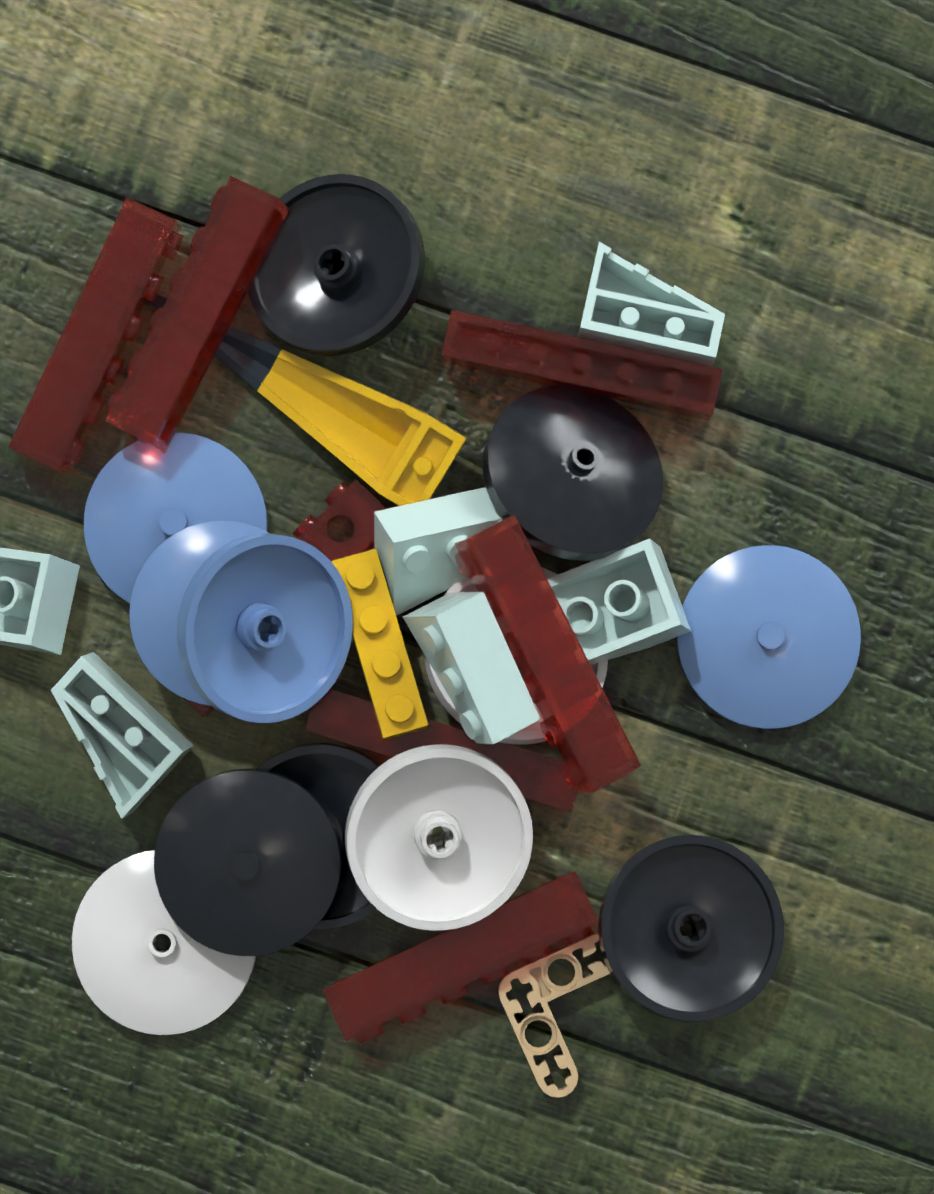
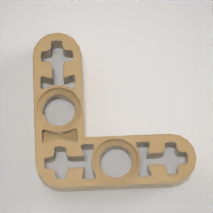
[498,933,610,1098]

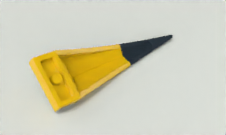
[135,286,467,506]

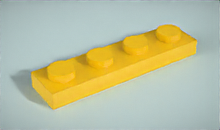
[331,549,428,741]

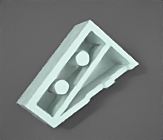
[576,242,725,373]
[374,487,524,616]
[403,591,541,744]
[51,652,194,819]

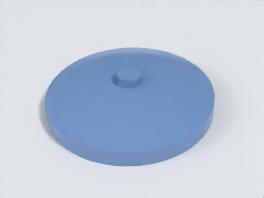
[84,433,268,603]
[129,521,270,706]
[177,533,353,723]
[676,545,861,729]

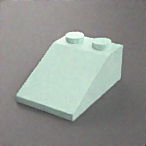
[522,538,691,676]
[0,548,80,655]

